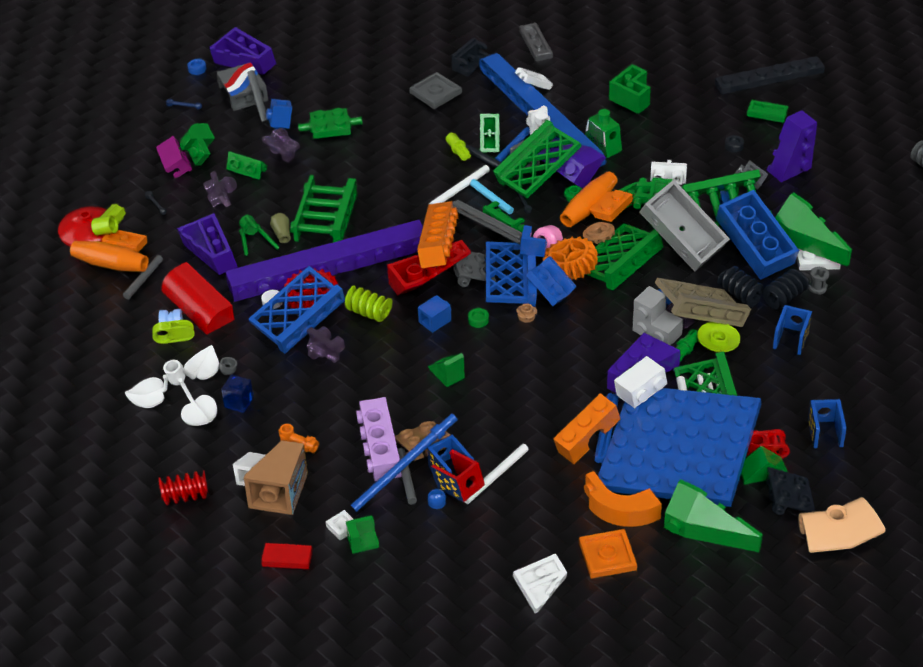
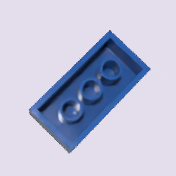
[716,190,799,280]

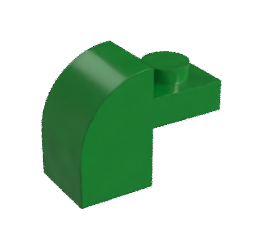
[180,123,215,166]

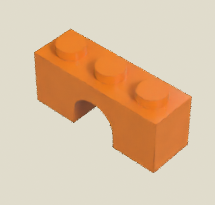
[553,393,620,464]

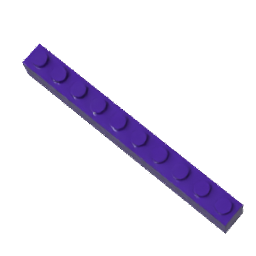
[225,220,423,302]

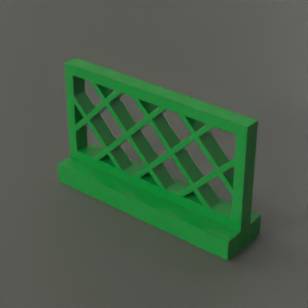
[493,120,582,198]
[586,223,663,290]
[674,351,737,396]

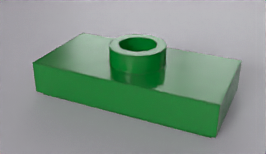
[747,100,788,123]

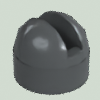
[219,357,237,375]

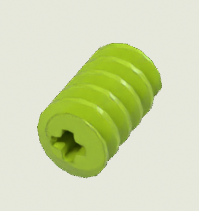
[345,285,393,322]

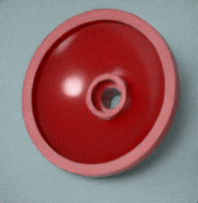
[58,206,107,247]

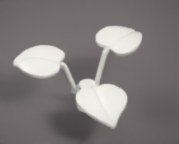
[125,345,219,426]

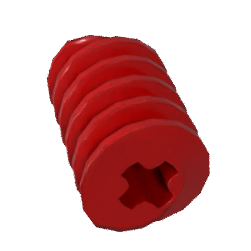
[159,470,208,505]

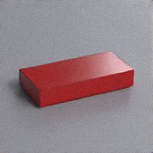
[261,543,312,569]

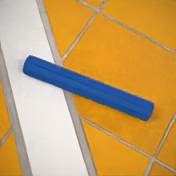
[594,393,619,463]

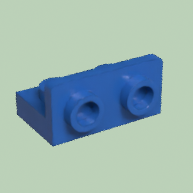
[526,256,576,306]

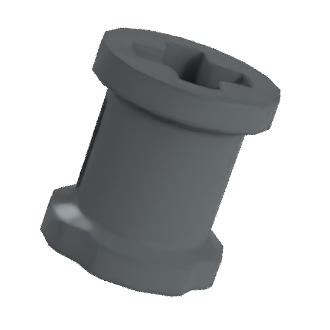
[808,267,829,294]

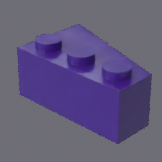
[209,27,276,74]
[767,110,817,182]
[177,213,238,275]
[607,333,681,393]

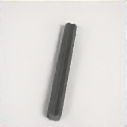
[453,200,522,244]

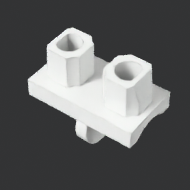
[526,105,550,135]
[650,160,687,185]

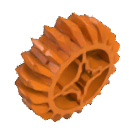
[543,236,598,280]

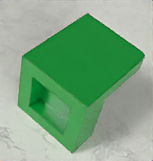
[345,516,379,554]

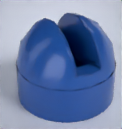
[428,488,446,509]

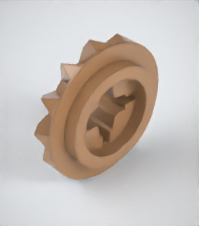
[583,222,615,244]

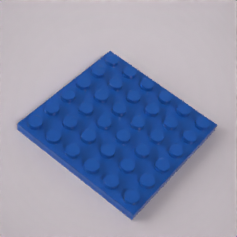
[598,388,762,507]

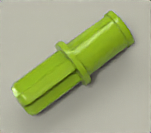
[446,133,471,161]

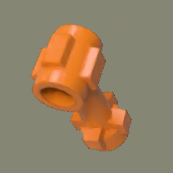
[279,424,319,453]

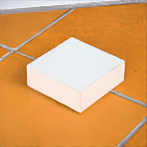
[326,510,354,540]

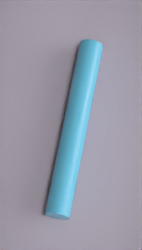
[470,179,514,215]

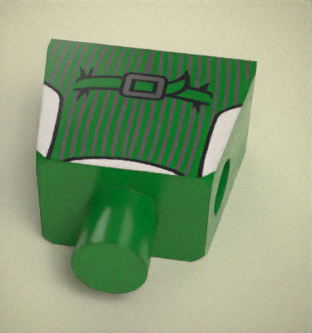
[585,109,622,158]

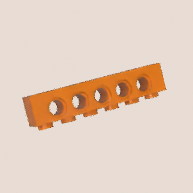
[417,201,458,268]

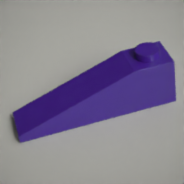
[537,139,606,189]

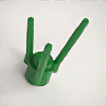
[239,215,279,256]

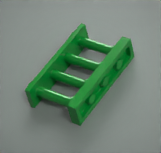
[682,169,772,230]
[290,175,357,242]

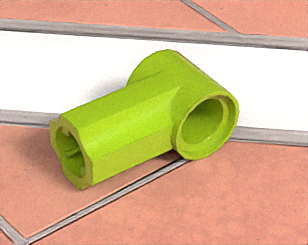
[91,204,126,236]

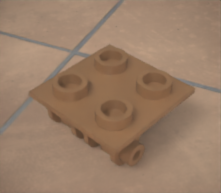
[395,421,450,461]

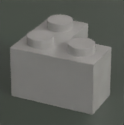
[633,286,683,345]

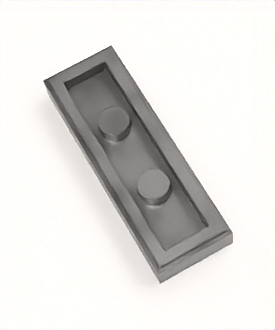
[519,23,553,61]

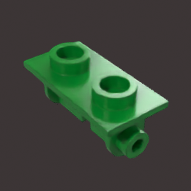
[227,151,267,180]

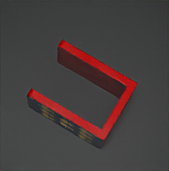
[430,449,485,502]

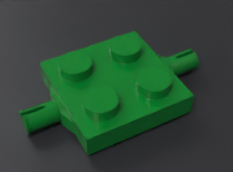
[298,108,362,139]

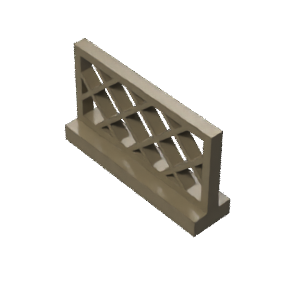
[655,277,751,327]

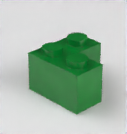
[609,64,651,114]

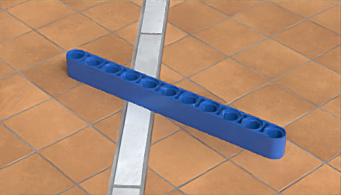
[479,53,606,167]

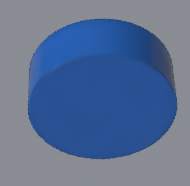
[188,59,206,75]

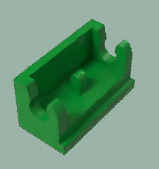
[483,201,525,232]

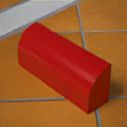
[162,262,235,335]

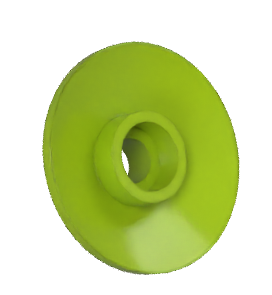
[697,322,740,352]

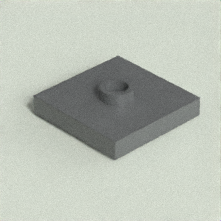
[410,72,462,109]

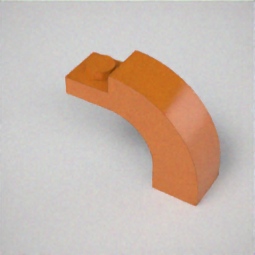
[584,471,662,527]

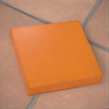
[579,529,637,579]

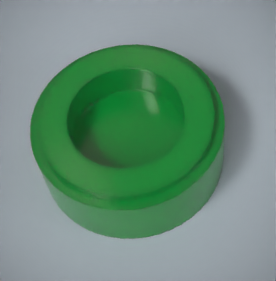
[468,308,489,328]

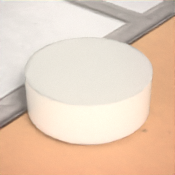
[261,290,283,309]

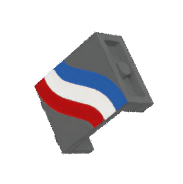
[217,62,268,111]

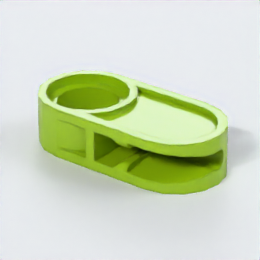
[152,320,195,344]

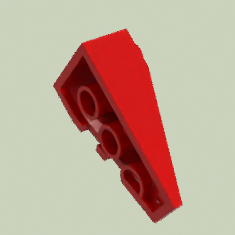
[387,240,471,295]

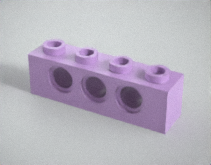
[356,397,402,481]

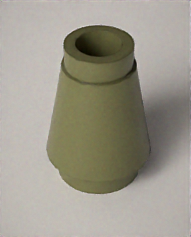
[270,213,291,243]

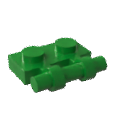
[632,177,673,209]

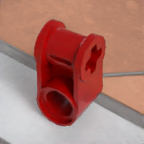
[746,429,790,459]

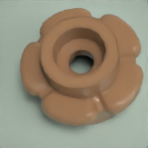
[516,303,537,323]

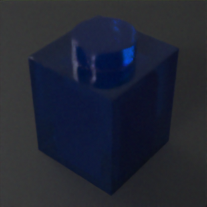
[221,375,253,413]

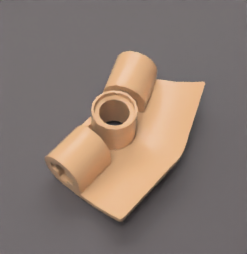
[799,497,885,553]

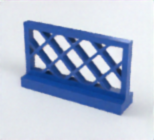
[486,242,537,307]
[249,266,345,354]

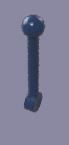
[166,99,202,110]

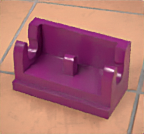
[156,136,193,177]

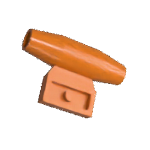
[560,172,633,227]
[70,230,149,272]

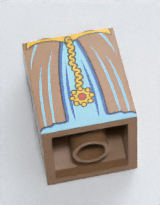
[244,441,308,515]

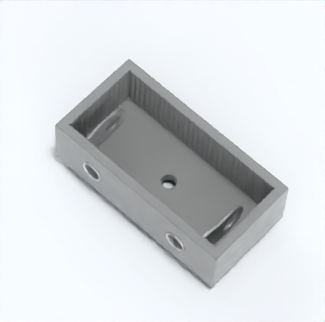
[640,179,730,271]

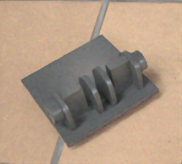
[453,252,496,287]

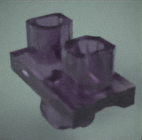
[262,128,300,161]
[203,171,237,207]
[306,326,345,363]

